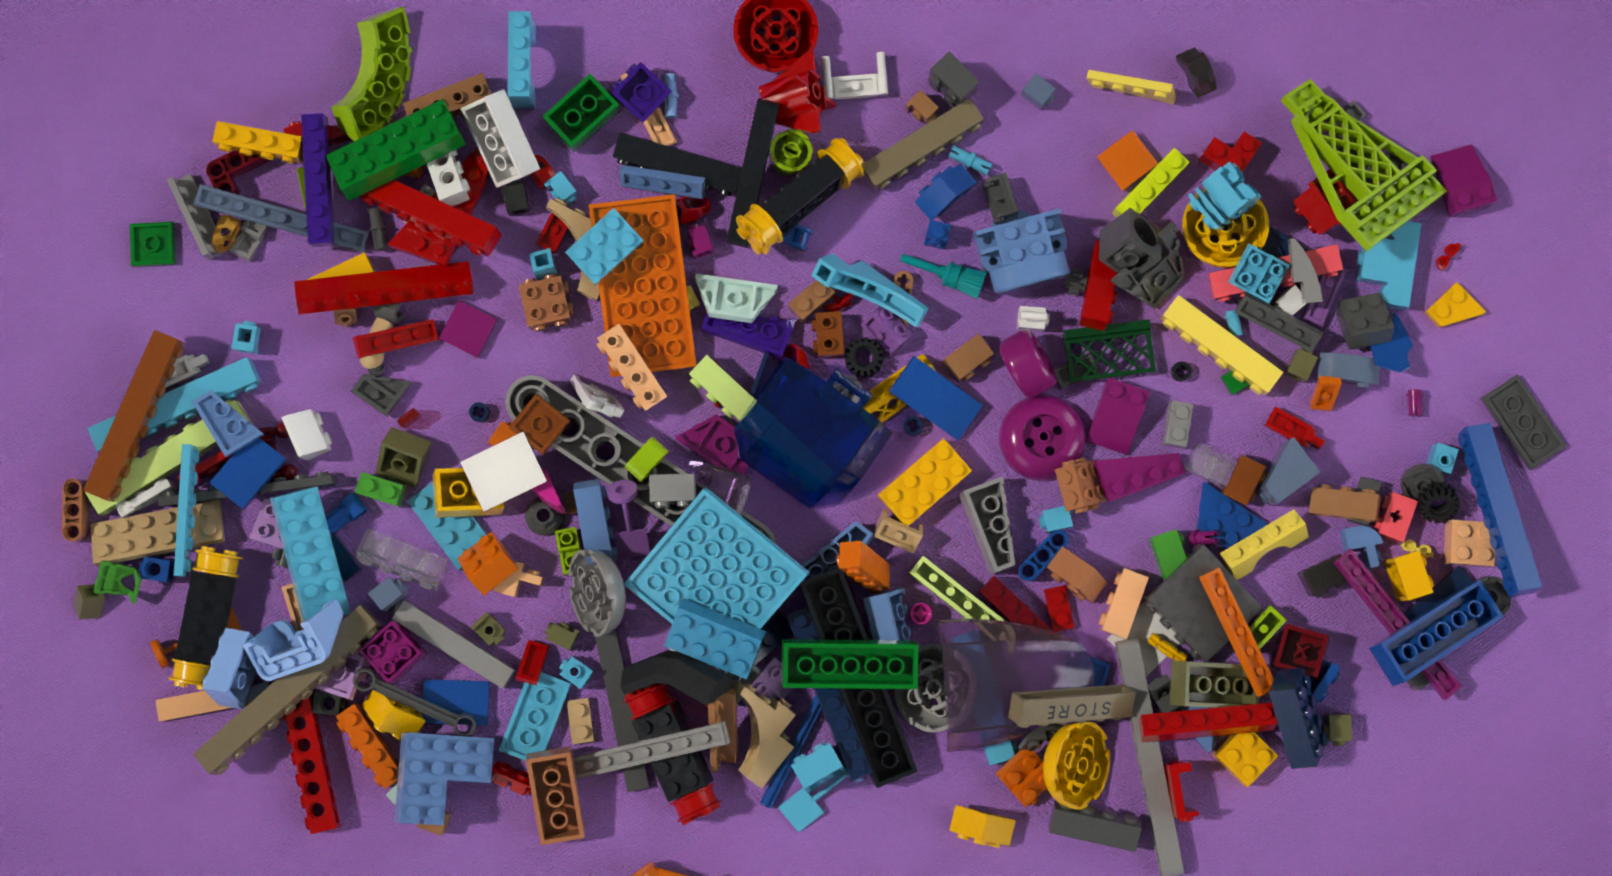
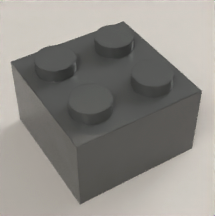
[928,51,979,107]
[1336,292,1394,350]

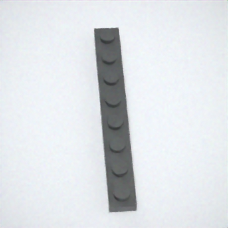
[158,471,336,506]

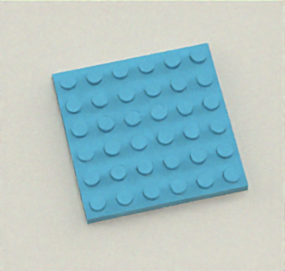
[624,487,809,629]

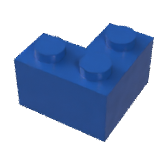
[915,163,977,220]

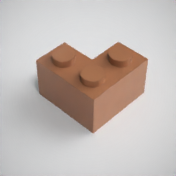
[1047,546,1107,603]

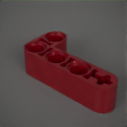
[206,150,275,195]

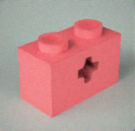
[1373,492,1418,543]

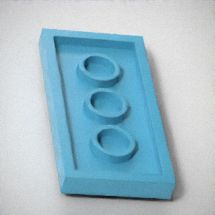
[407,482,487,570]
[498,672,572,761]

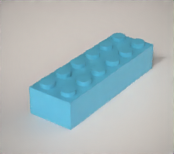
[270,487,351,621]

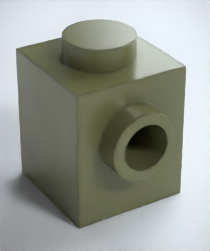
[1322,714,1352,746]

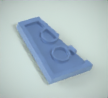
[192,390,264,457]

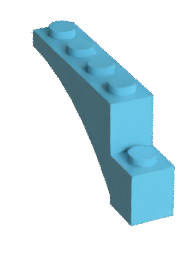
[811,254,929,327]

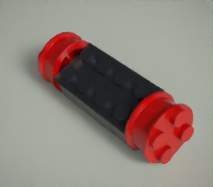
[623,683,722,825]

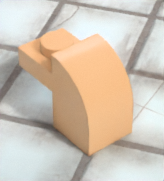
[493,562,545,597]

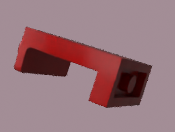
[1163,760,1199,822]

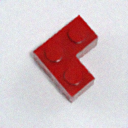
[1199,131,1262,172]

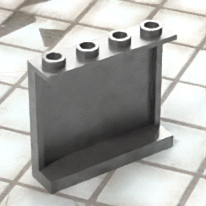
[1142,544,1262,662]

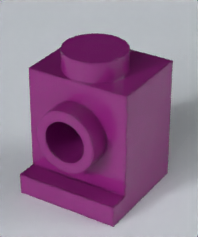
[687,224,714,259]

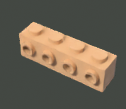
[596,324,667,411]

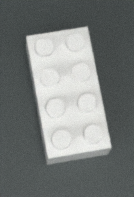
[460,89,540,188]

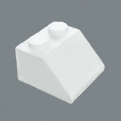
[281,409,332,461]

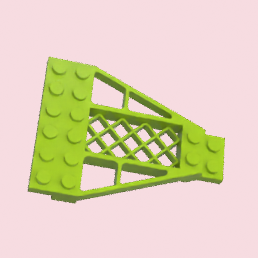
[1280,78,1447,252]

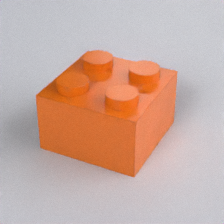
[457,531,518,596]

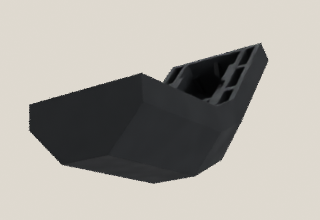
[621,650,733,706]

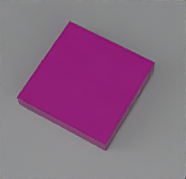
[439,300,498,358]

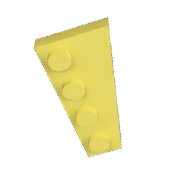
[1087,70,1176,105]

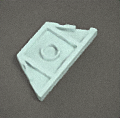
[695,274,778,323]

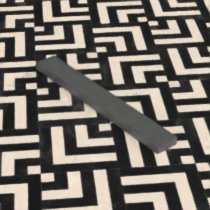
[595,629,650,792]

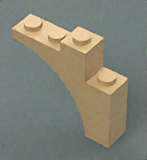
[545,198,600,301]
[732,680,796,789]

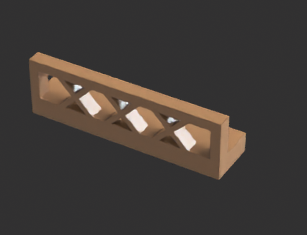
[708,689,738,772]

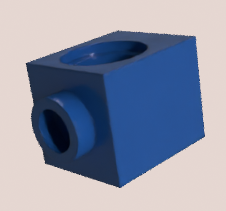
[139,557,175,583]

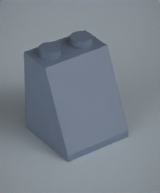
[1257,437,1320,506]

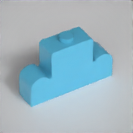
[1356,221,1421,310]

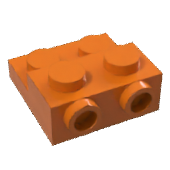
[995,749,1048,808]

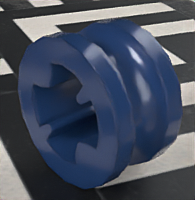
[469,402,490,422]
[903,416,923,436]

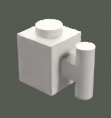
[1017,306,1049,332]

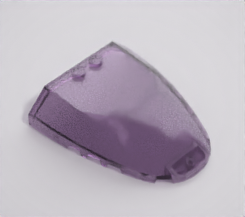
[937,618,1094,752]

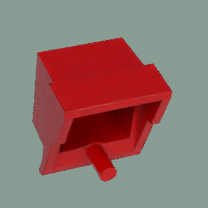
[1293,169,1359,235]

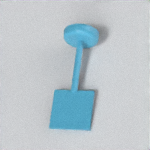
[778,760,865,832]

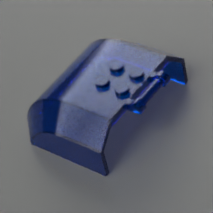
[734,357,893,509]

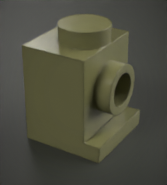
[471,612,507,646]
[545,621,581,651]

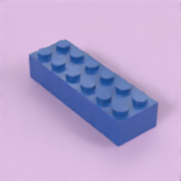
[1369,579,1504,686]

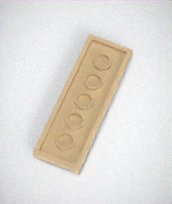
[91,499,225,567]

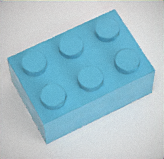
[565,208,644,285]
[791,742,845,793]

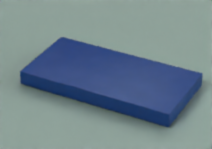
[889,356,983,440]

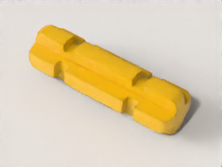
[1147,633,1188,661]

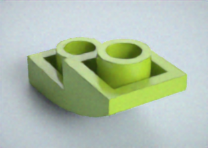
[555,527,581,576]

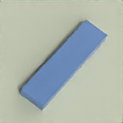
[620,165,705,199]

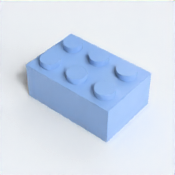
[202,628,257,709]

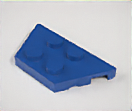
[1196,482,1268,549]

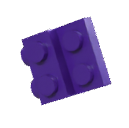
[611,62,672,123]

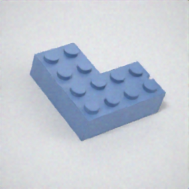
[394,732,494,825]

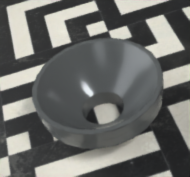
[525,497,565,536]

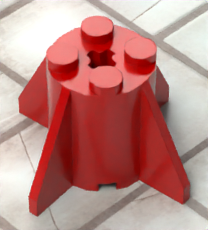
[759,51,836,134]

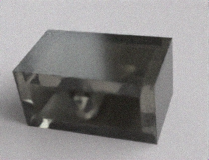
[1297,554,1348,598]

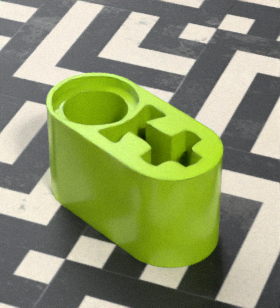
[625,436,669,482]

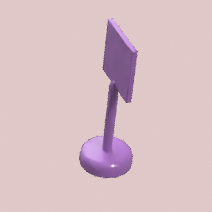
[607,480,650,559]

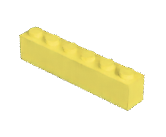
[1160,295,1283,396]

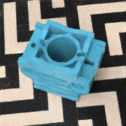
[1188,162,1262,230]

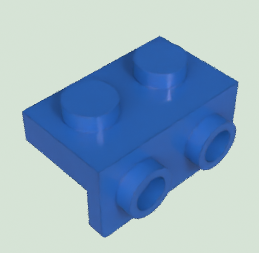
[1310,660,1340,704]

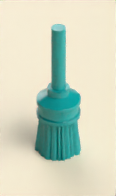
[900,253,987,299]

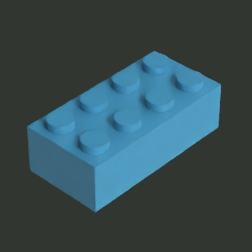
[664,598,766,679]

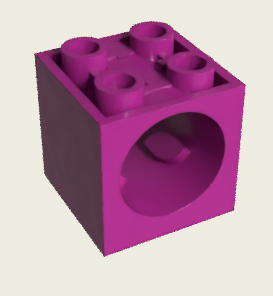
[359,621,428,683]

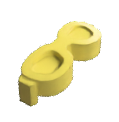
[1400,540,1434,558]

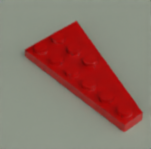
[387,146,490,267]

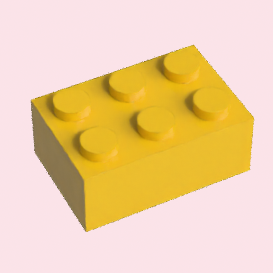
[432,468,504,518]

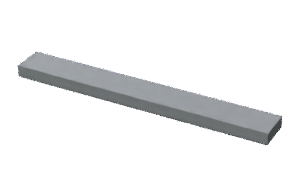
[573,721,730,779]

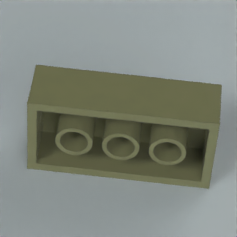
[1170,661,1259,708]

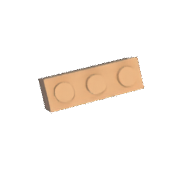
[1098,568,1149,639]

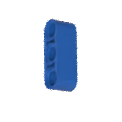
[1017,530,1069,581]

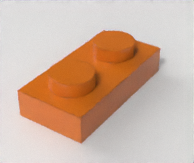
[1310,376,1342,411]

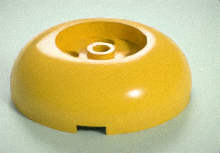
[1182,190,1269,268]
[1043,721,1111,810]

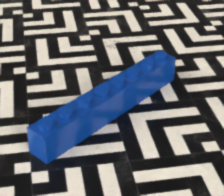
[1458,423,1542,597]

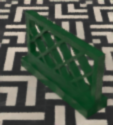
[1062,319,1156,383]

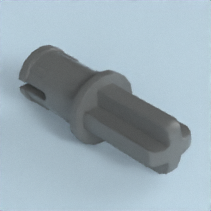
[368,208,387,251]

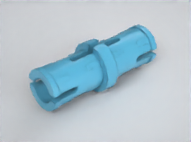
[948,145,993,176]

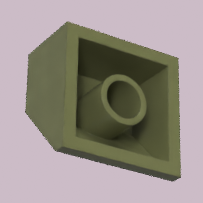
[376,427,432,488]

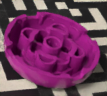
[999,395,1085,481]

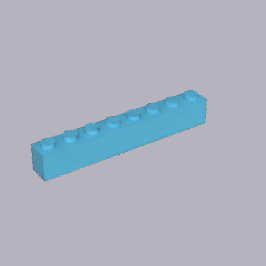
[87,357,262,452]

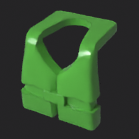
[93,560,142,604]

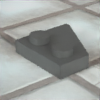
[351,374,411,417]

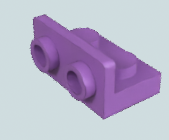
[860,306,912,357]

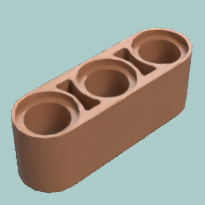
[62,478,89,542]

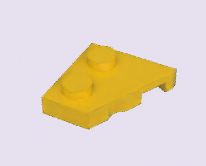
[1424,282,1486,328]

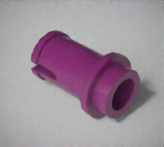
[1406,389,1424,416]
[1189,529,1219,546]

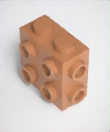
[518,274,574,332]
[1055,458,1106,514]

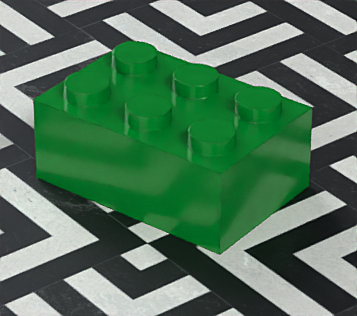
[542,74,621,152]

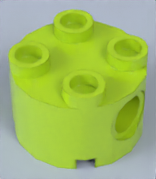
[768,129,813,176]

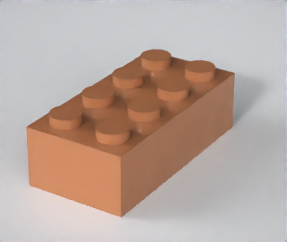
[526,746,586,845]

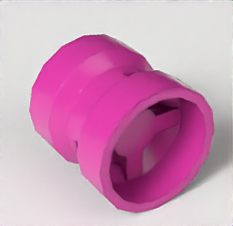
[909,603,932,625]

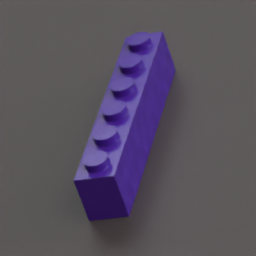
[301,113,335,247]

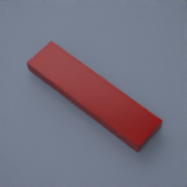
[353,319,439,359]

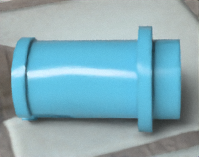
[1224,310,1243,336]

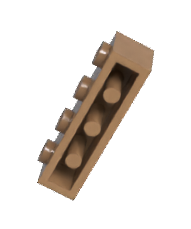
[403,73,492,117]

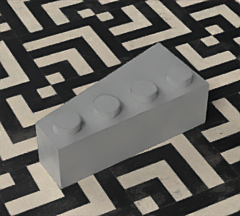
[959,476,1015,575]

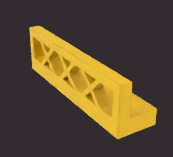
[857,354,936,430]

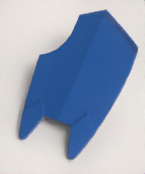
[1371,313,1414,373]

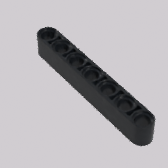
[726,98,780,248]

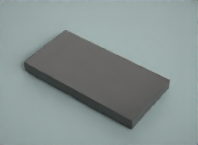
[1480,374,1566,470]

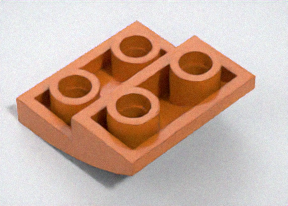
[1097,130,1159,191]

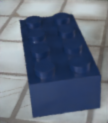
[1269,667,1327,769]

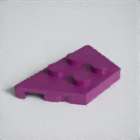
[675,414,752,486]

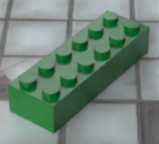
[326,99,466,201]
[781,639,919,689]

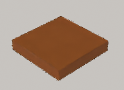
[508,394,571,455]

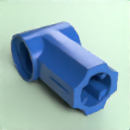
[325,492,368,534]

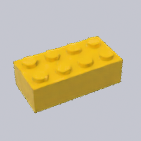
[877,438,972,526]

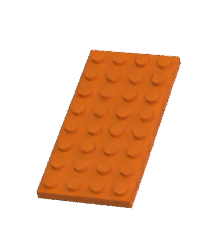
[588,194,696,377]

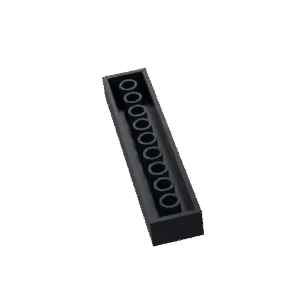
[799,565,918,788]

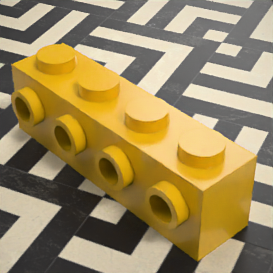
[212,121,304,164]

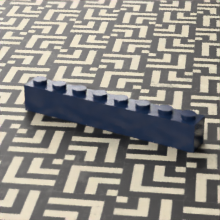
[786,608,872,782]

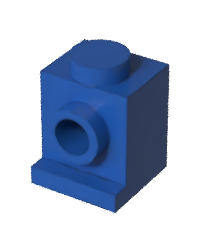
[924,220,951,250]

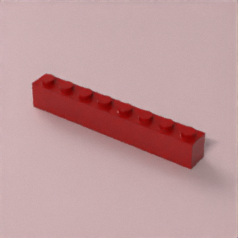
[358,180,502,257]
[294,261,473,315]

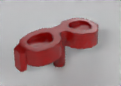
[1436,243,1461,271]
[823,293,854,312]

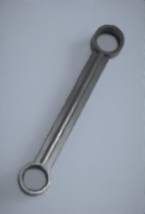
[353,667,476,737]

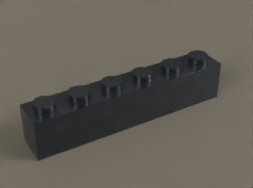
[612,132,742,196]

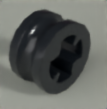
[1170,361,1192,382]

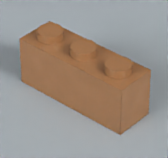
[1309,484,1381,523]

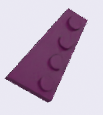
[1093,453,1186,502]

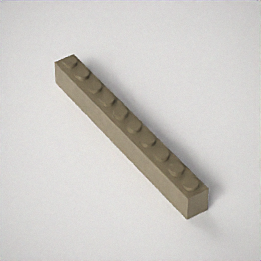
[193,605,382,775]

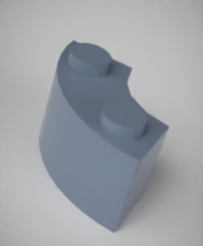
[1317,353,1380,389]

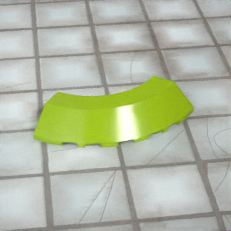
[331,6,412,141]

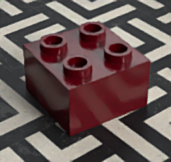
[1274,624,1330,681]

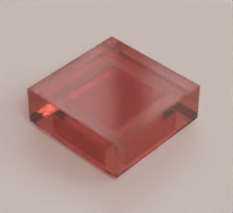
[397,408,422,429]

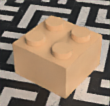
[1443,520,1495,567]

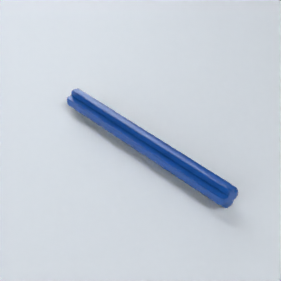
[760,694,822,808]

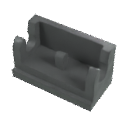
[983,172,1018,225]

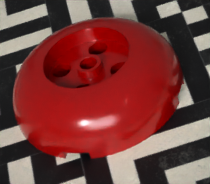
[733,0,819,73]

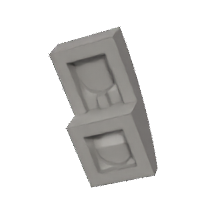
[230,220,269,262]

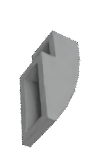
[1288,238,1323,304]

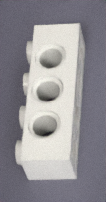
[427,150,470,207]

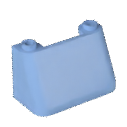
[243,599,343,681]

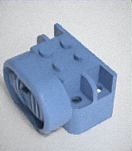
[972,208,1069,294]

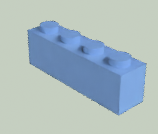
[573,479,618,564]

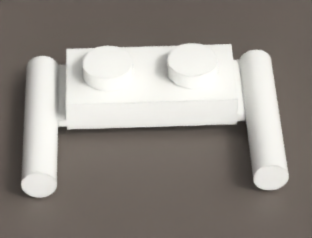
[821,52,888,100]

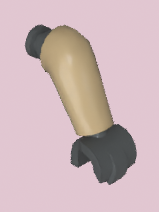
[360,303,404,376]

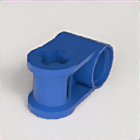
[781,225,813,252]

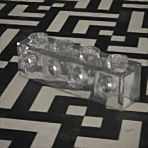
[357,529,448,591]

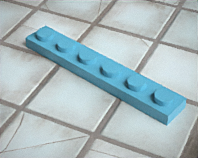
[174,444,199,577]

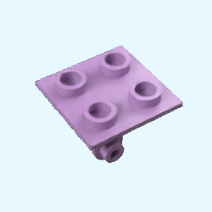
[249,498,283,549]
[750,657,794,701]

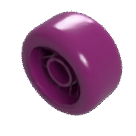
[999,329,1057,398]

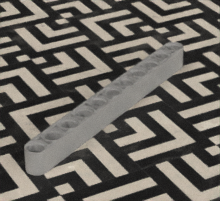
[1115,638,1184,876]

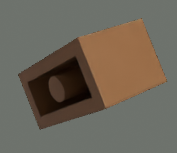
[788,280,835,323]
[943,333,994,382]

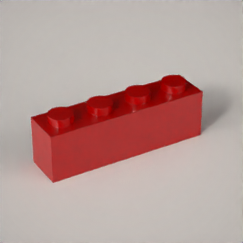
[1079,240,1118,331]

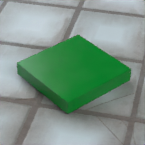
[130,221,176,267]

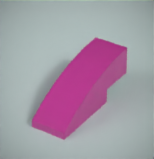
[531,469,566,514]

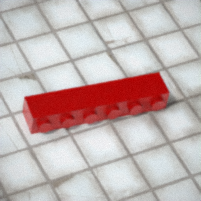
[1139,703,1277,743]

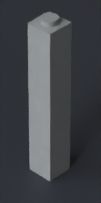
[392,600,516,689]

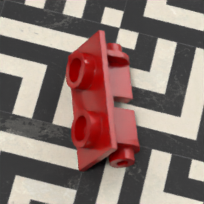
[491,761,531,796]

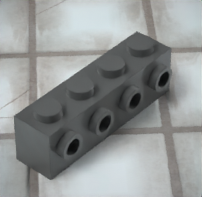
[1049,800,1142,852]

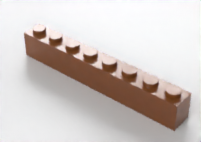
[83,330,184,502]

